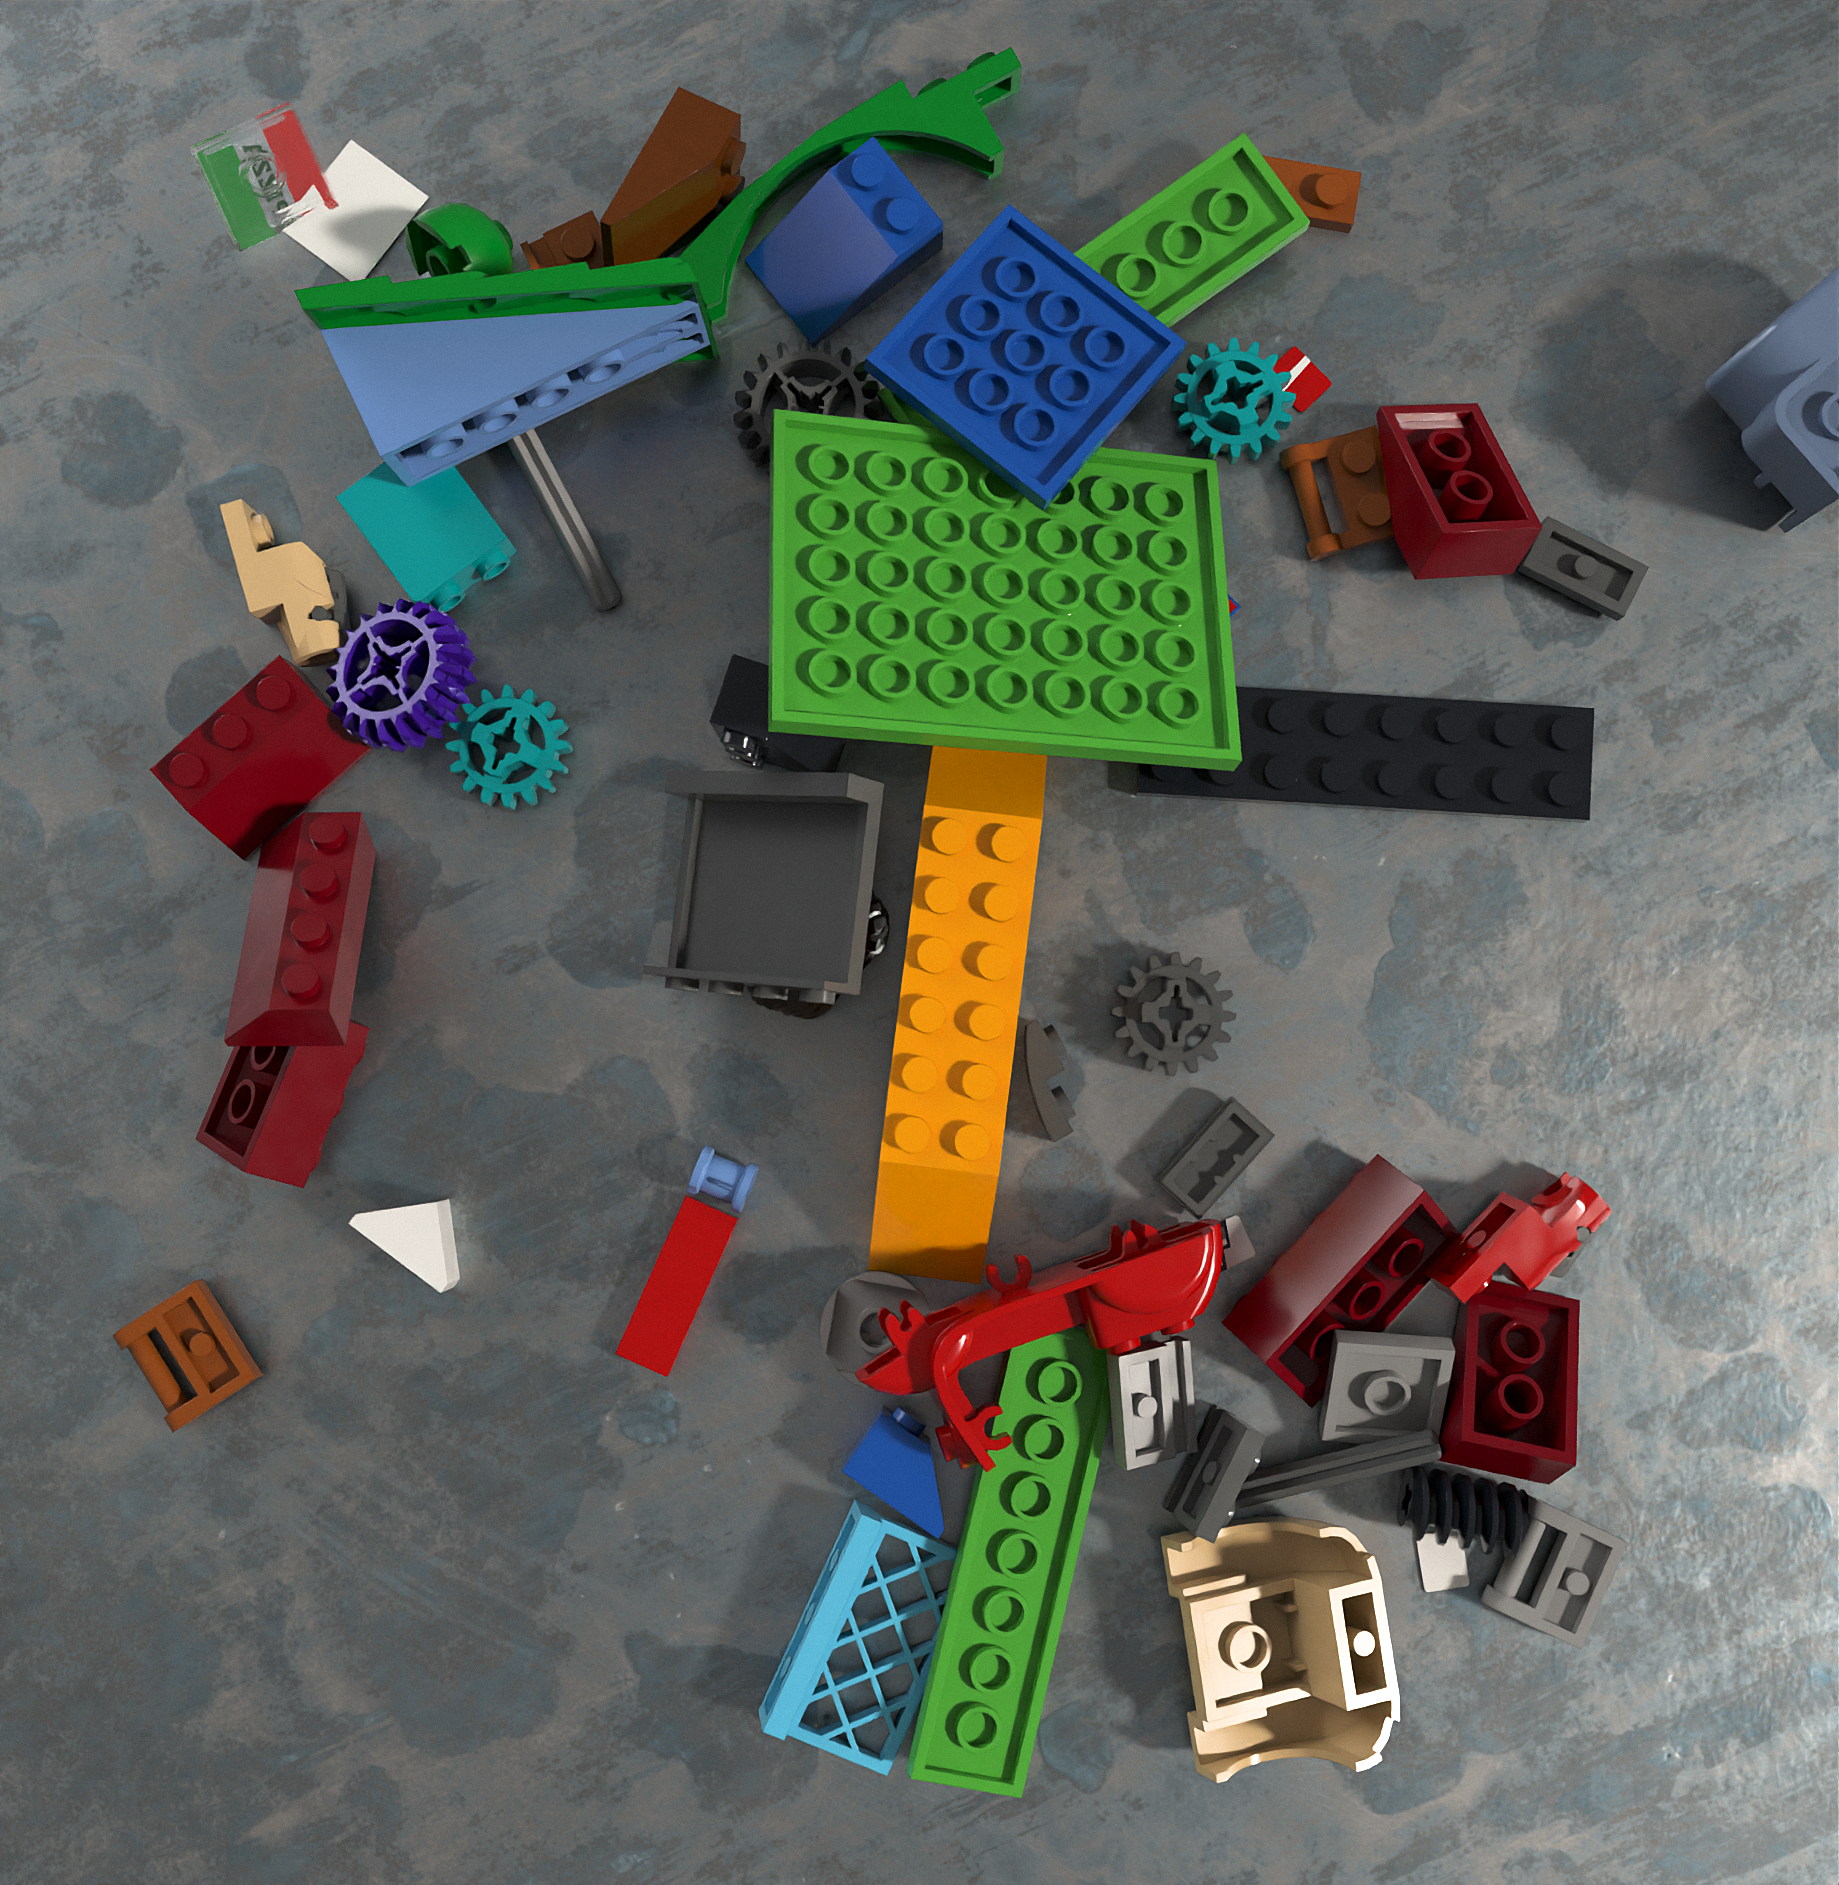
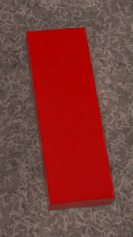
[615,1195,739,1377]

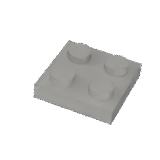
[1319,1330,1455,1444]

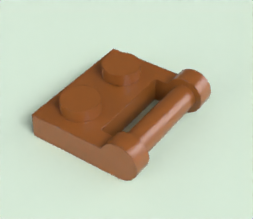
[1279,425,1395,561]
[112,1279,263,1433]

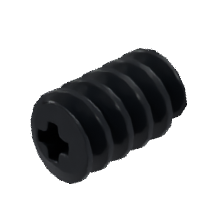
[1397,1465,1528,1560]

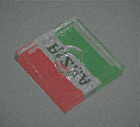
[189,101,339,252]

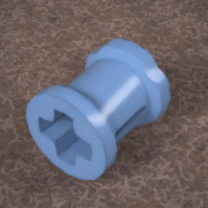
[687,1145,759,1213]

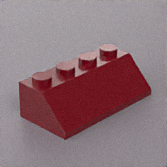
[224,812,376,1047]
[1221,1154,1461,1408]

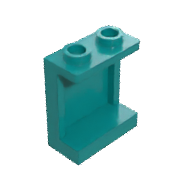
[336,461,517,612]

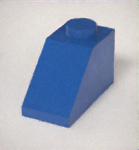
[842,1405,945,1539]

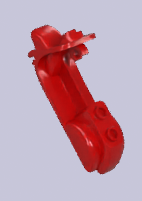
[855,1218,1223,1473]

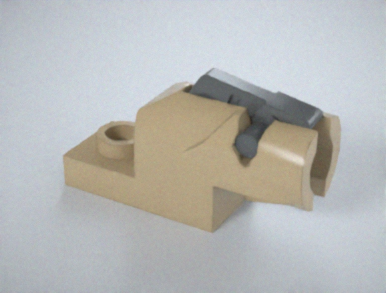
[219,499,351,667]

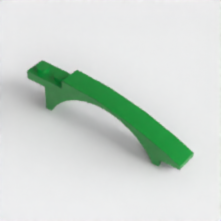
[678,47,1022,325]

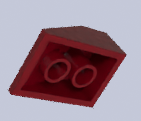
[1376,403,1543,580]
[1438,1280,1580,1485]

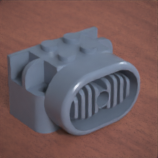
[1706,266,1839,533]

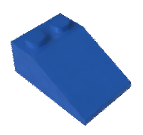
[744,136,943,348]

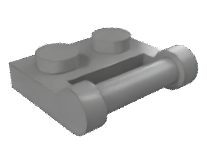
[1480,1494,1628,1650]

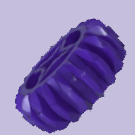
[325,598,478,753]

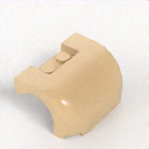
[1160,1516,1400,1783]

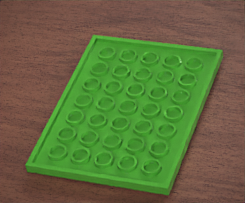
[768,409,1242,771]

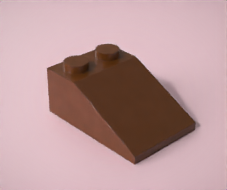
[600,87,746,267]

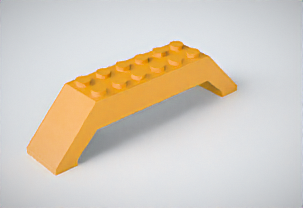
[868,746,1047,1284]

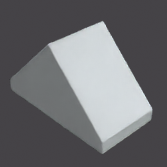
[348,1199,460,1293]

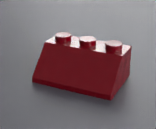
[149,655,372,861]
[195,1018,370,1188]

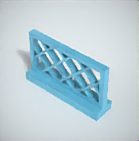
[758,1499,958,1776]

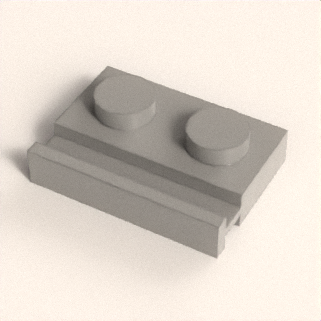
[1106,1335,1198,1471]

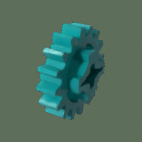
[1171,338,1296,465]
[445,685,573,810]

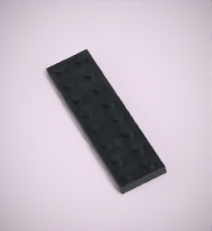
[1136,687,1594,823]

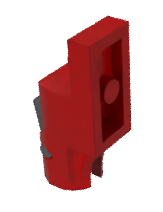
[1424,1172,1612,1304]

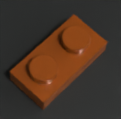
[1262,155,1362,233]

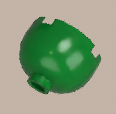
[405,203,513,277]

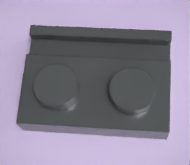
[1163,1404,1267,1544]

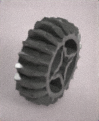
[733,336,885,480]

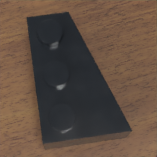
[709,654,847,773]

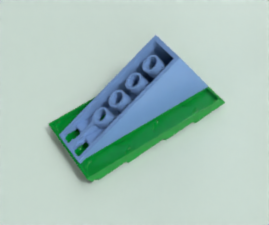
[294,257,721,487]

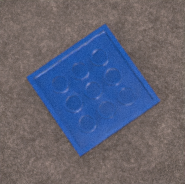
[864,204,1187,511]

